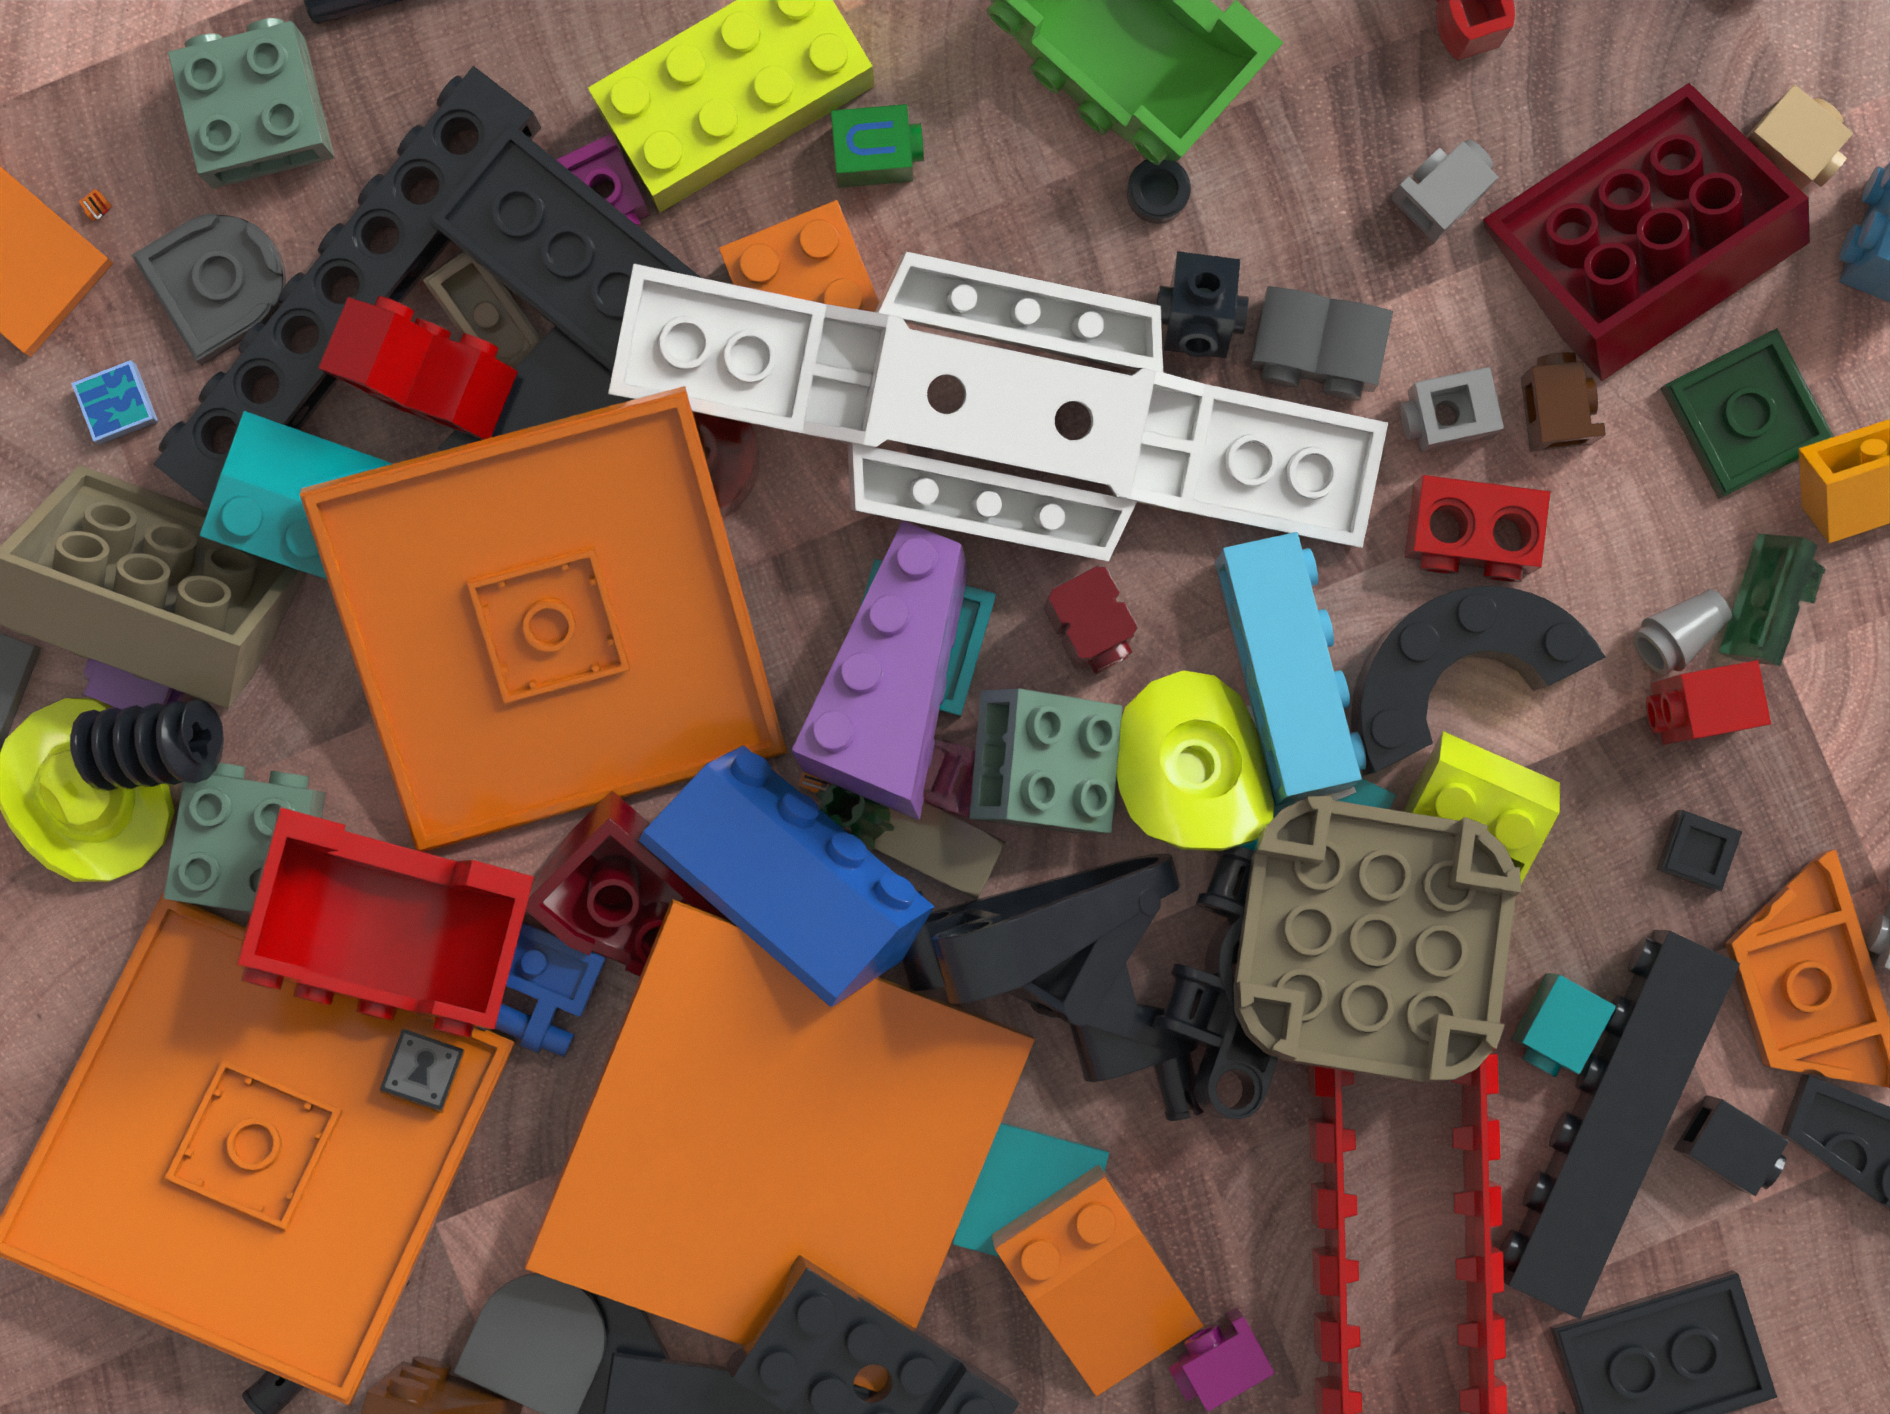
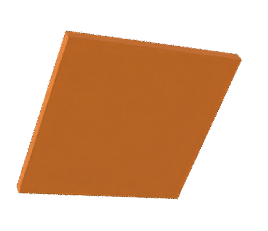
[300,386,787,852]
[0,892,516,1407]
[524,899,1035,1392]

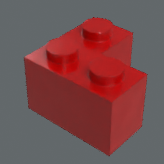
[318,296,518,440]

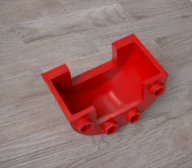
[236,807,534,1038]

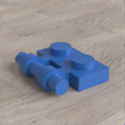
[474,921,607,1058]

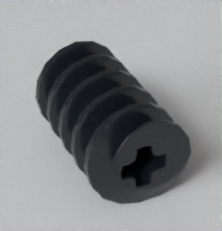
[70,699,224,791]

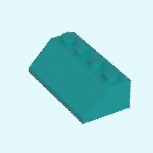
[199,411,393,580]

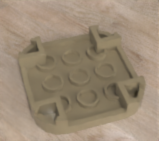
[1233,796,1521,1083]

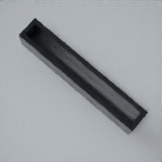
[1499,930,1740,1320]

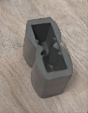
[1250,286,1393,400]

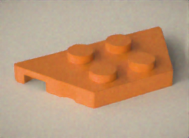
[1725,850,1890,1088]

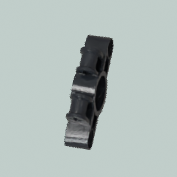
[1153,846,1279,1119]

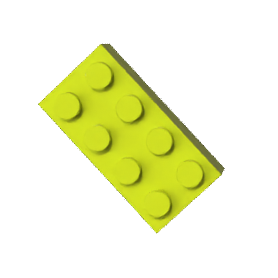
[588,0,874,213]

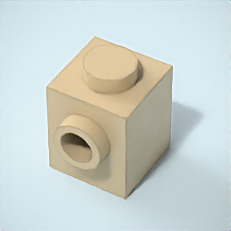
[1746,84,1853,190]

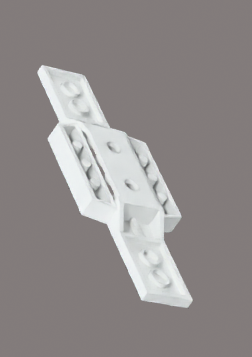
[608,252,1388,561]

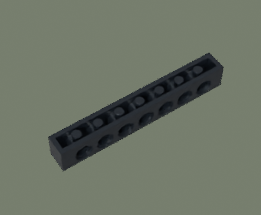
[154,66,541,508]

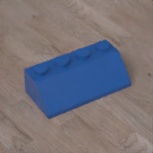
[639,745,934,1008]

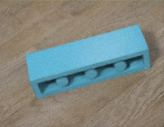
[1214,532,1366,806]

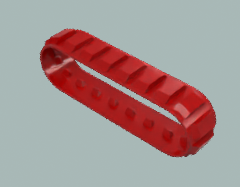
[1308,1052,1507,1414]

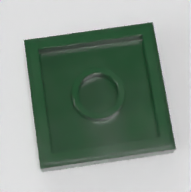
[1660,328,1834,499]

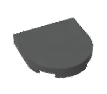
[132,214,286,365]
[453,1273,607,1414]

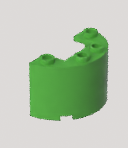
[986,0,1284,165]

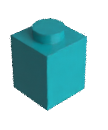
[1510,973,1616,1078]

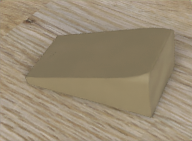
[423,251,542,369]
[874,802,1006,900]

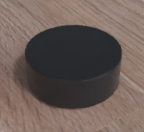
[1127,159,1191,224]

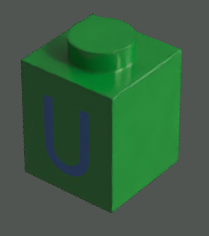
[831,104,924,188]

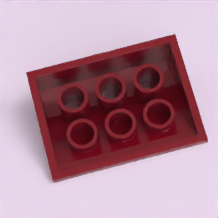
[1483,83,1810,381]

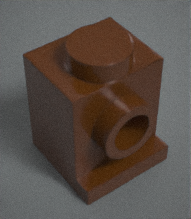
[1520,352,1606,452]

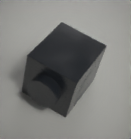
[1674,1095,1789,1196]

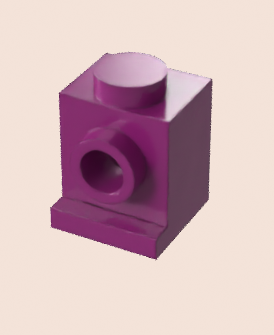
[556,133,650,228]
[1168,1308,1276,1412]

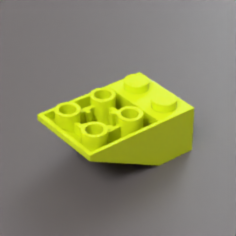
[1403,731,1560,884]

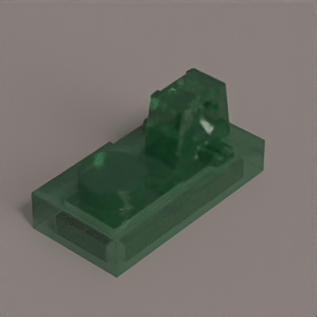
[1718,533,1826,667]

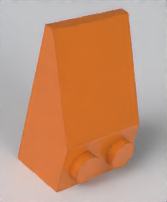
[991,1164,1204,1397]

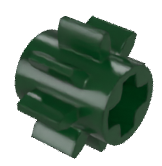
[816,784,895,851]

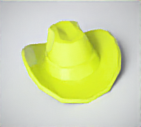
[1116,670,1274,851]
[0,698,175,882]

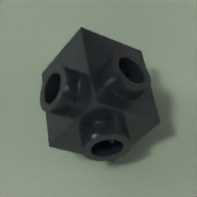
[1156,251,1249,358]

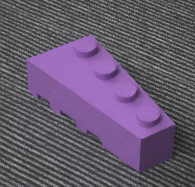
[792,520,969,821]

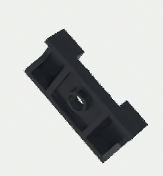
[726,1255,1020,1414]

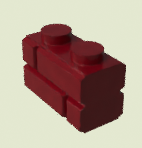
[1044,566,1138,675]

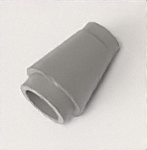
[1634,589,1732,675]

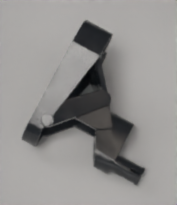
[903,854,1204,1121]

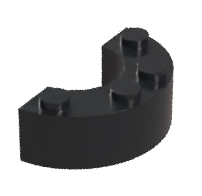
[1351,586,1606,775]

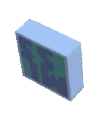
[71,360,158,445]

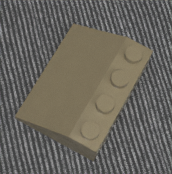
[0,465,307,709]

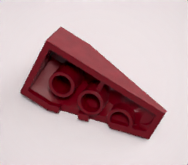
[526,790,730,976]

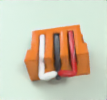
[79,188,112,221]
[798,772,830,793]

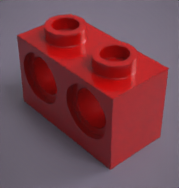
[1404,475,1551,582]
[1646,660,1771,745]

